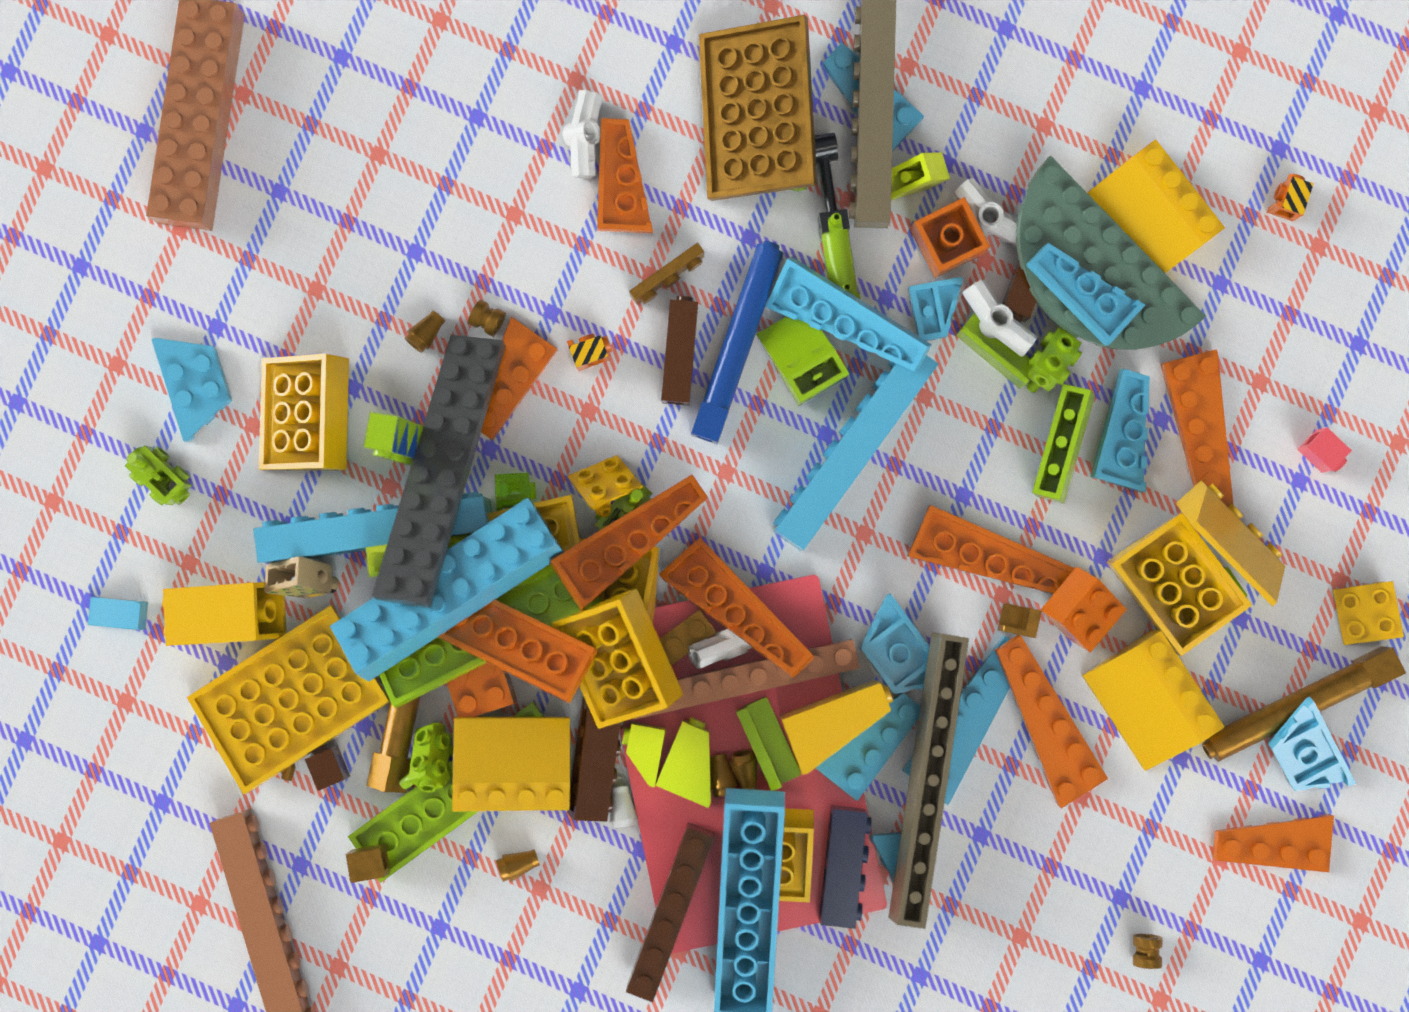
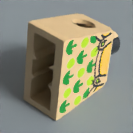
[264,556,339,598]

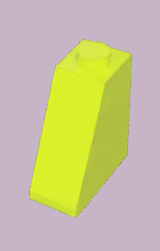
[655,717,711,808]

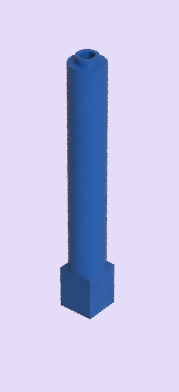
[691,241,783,445]

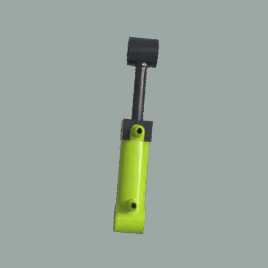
[815,132,861,300]

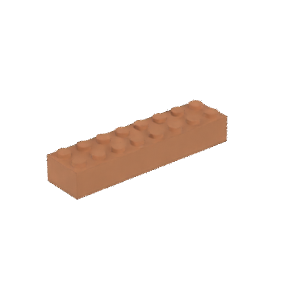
[146,0,245,231]

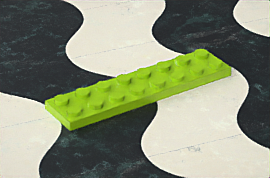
[379,565,602,708]
[347,701,545,883]

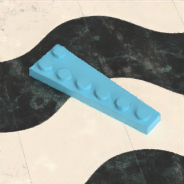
[765,257,932,371]

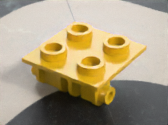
[567,455,643,517]
[1333,581,1404,645]

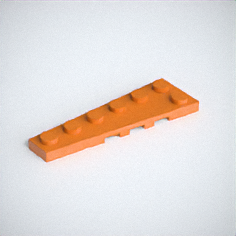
[1160,349,1234,507]
[549,475,708,611]
[907,505,1075,594]
[659,538,815,678]
[995,635,1108,809]

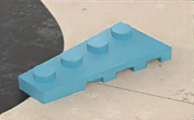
[823,43,924,152]
[1026,243,1145,346]
[1090,369,1150,493]
[815,693,920,801]

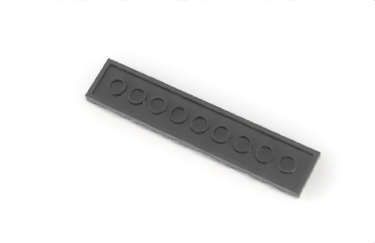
[372,335,506,608]

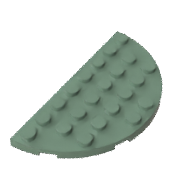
[1016,156,1206,350]

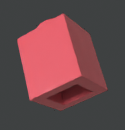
[1297,427,1352,473]

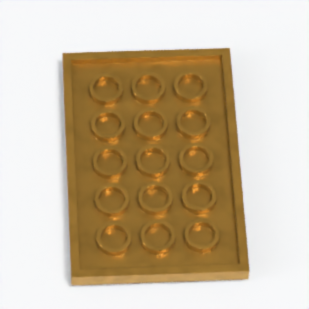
[699,14,817,201]

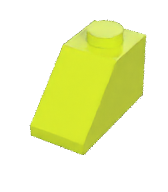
[891,152,950,200]
[622,722,666,787]

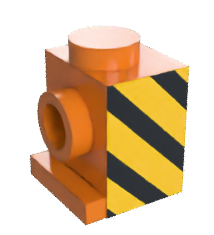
[1267,174,1314,221]
[567,334,612,371]

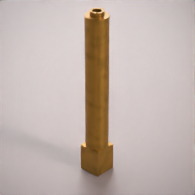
[1202,646,1406,762]
[366,697,420,793]

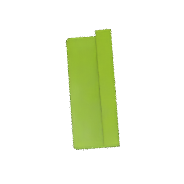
[955,313,1031,389]
[736,697,801,791]

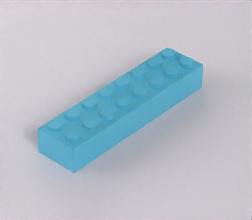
[773,355,939,551]
[253,492,492,564]
[330,498,564,682]
[714,788,785,1012]

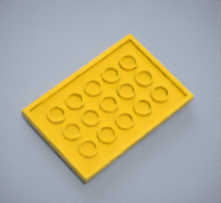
[186,605,390,795]

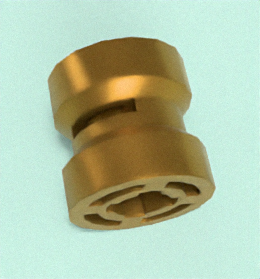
[468,299,506,337]
[1133,934,1163,969]

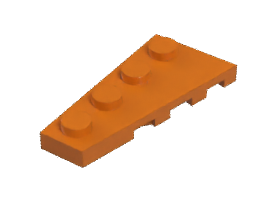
[597,118,653,234]

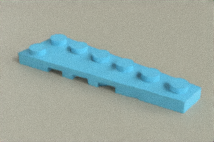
[902,636,1010,805]

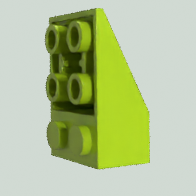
[756,316,849,406]

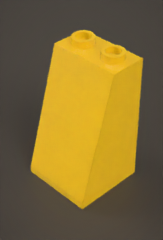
[162,582,287,646]
[780,679,893,775]

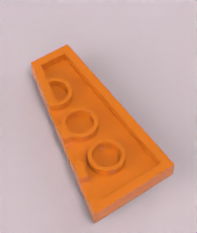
[481,317,558,440]
[1212,814,1334,872]

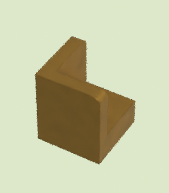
[997,603,1042,638]
[346,844,390,883]

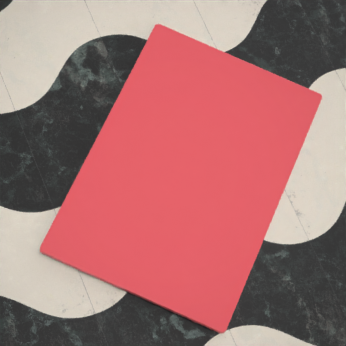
[620,575,887,954]

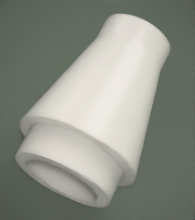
[609,786,637,829]

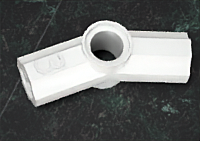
[563,90,602,178]
[953,177,1018,247]
[962,280,1038,357]
[688,629,752,669]

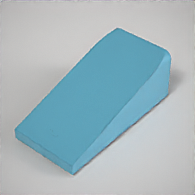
[88,597,148,630]

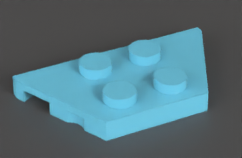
[151,338,232,442]
[859,593,929,694]
[1268,697,1356,791]

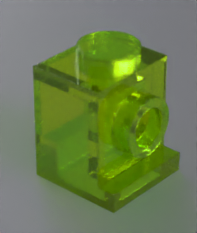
[495,472,536,511]

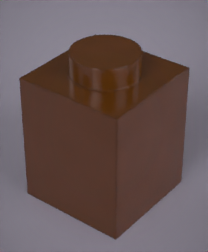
[305,744,350,791]

